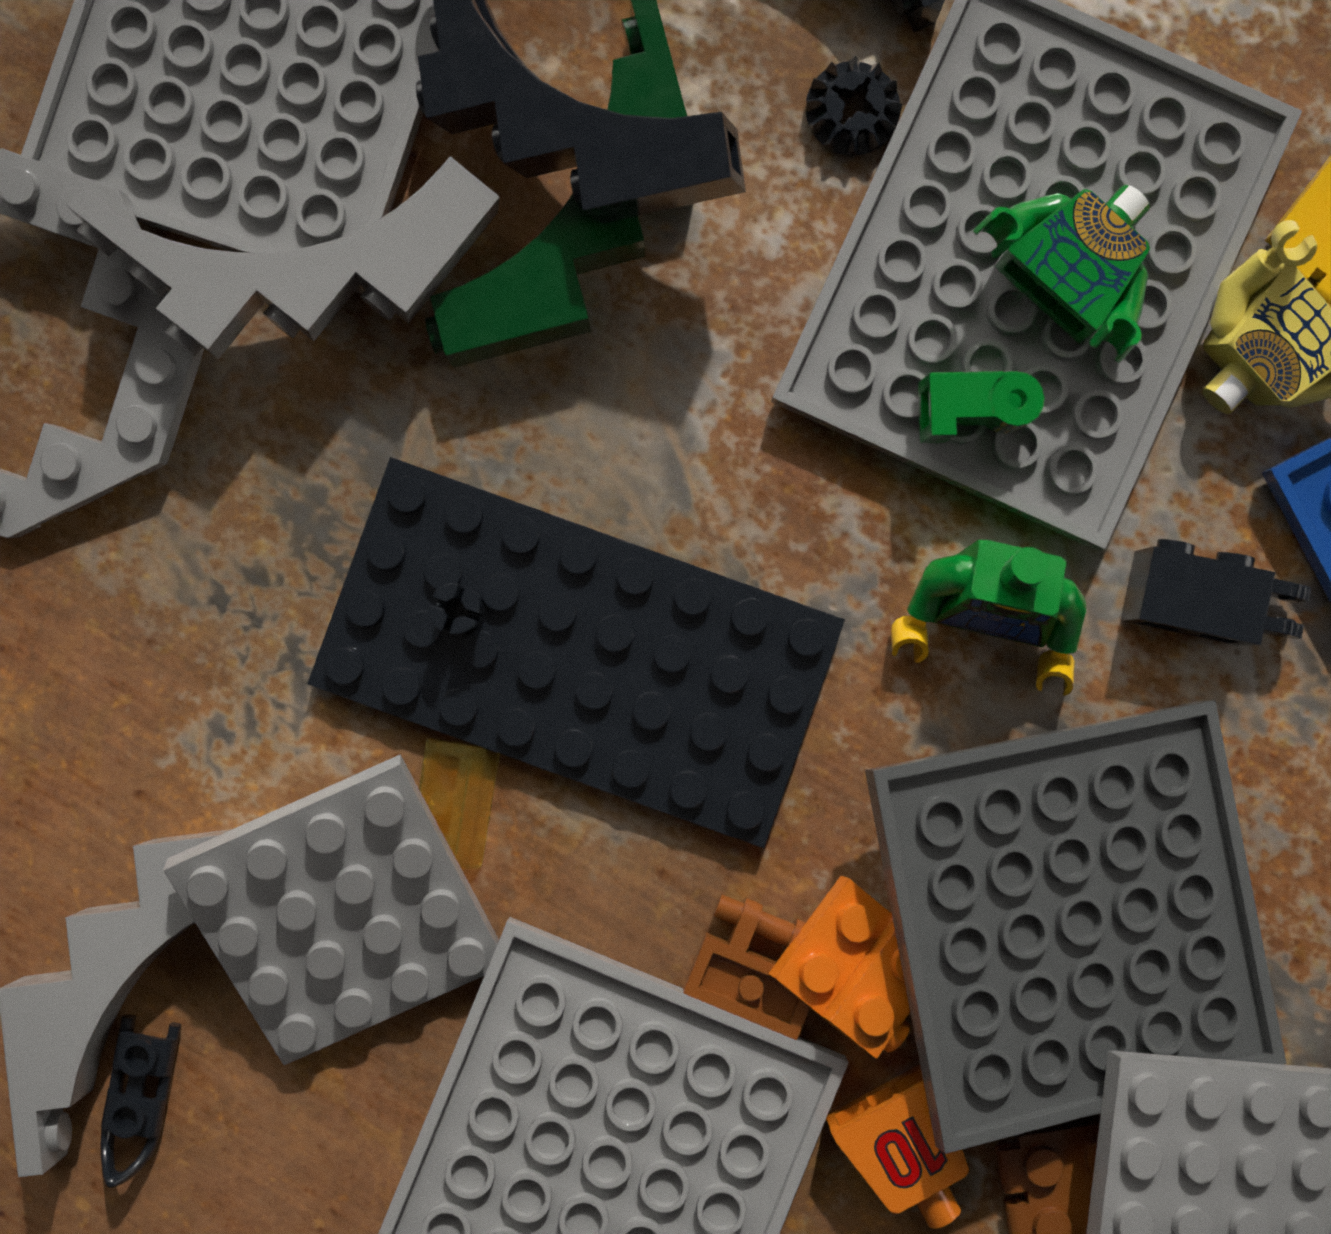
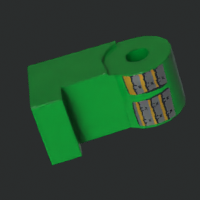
[918,371,1045,444]

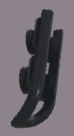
[100,1014,181,1188]

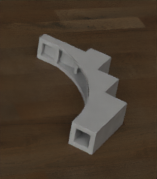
[66,157,500,359]

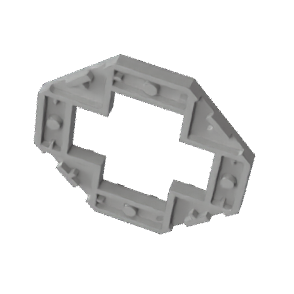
[0,148,204,538]

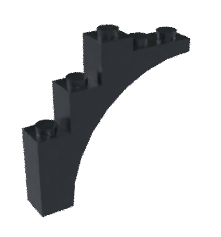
[416,0,746,224]

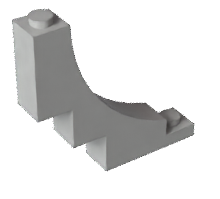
[0,829,232,1177]

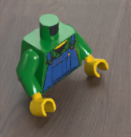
[891,540,1086,696]

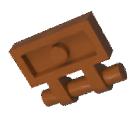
[683,894,810,1040]

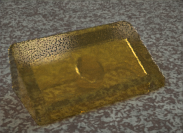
[419,738,499,869]

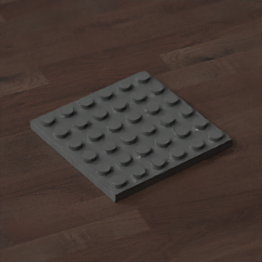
[865,700,1287,1154]

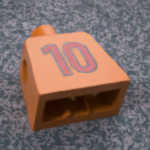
[826,1064,969,1229]

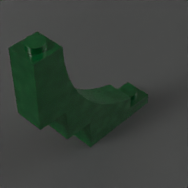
[425,0,687,368]

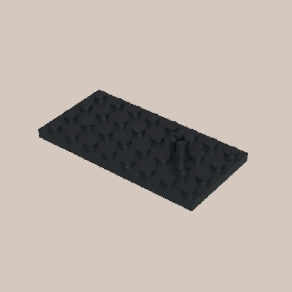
[307,457,845,848]

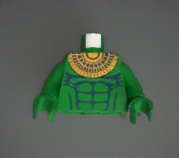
[973,185,1150,364]

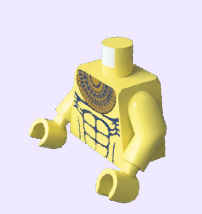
[1202,220,1331,414]

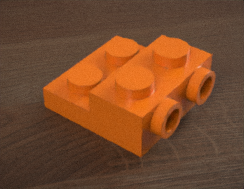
[768,876,910,1059]

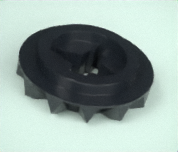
[805,56,903,156]

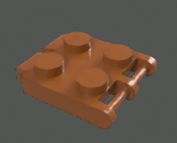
[995,1115,1100,1234]

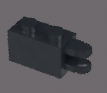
[1121,539,1312,646]

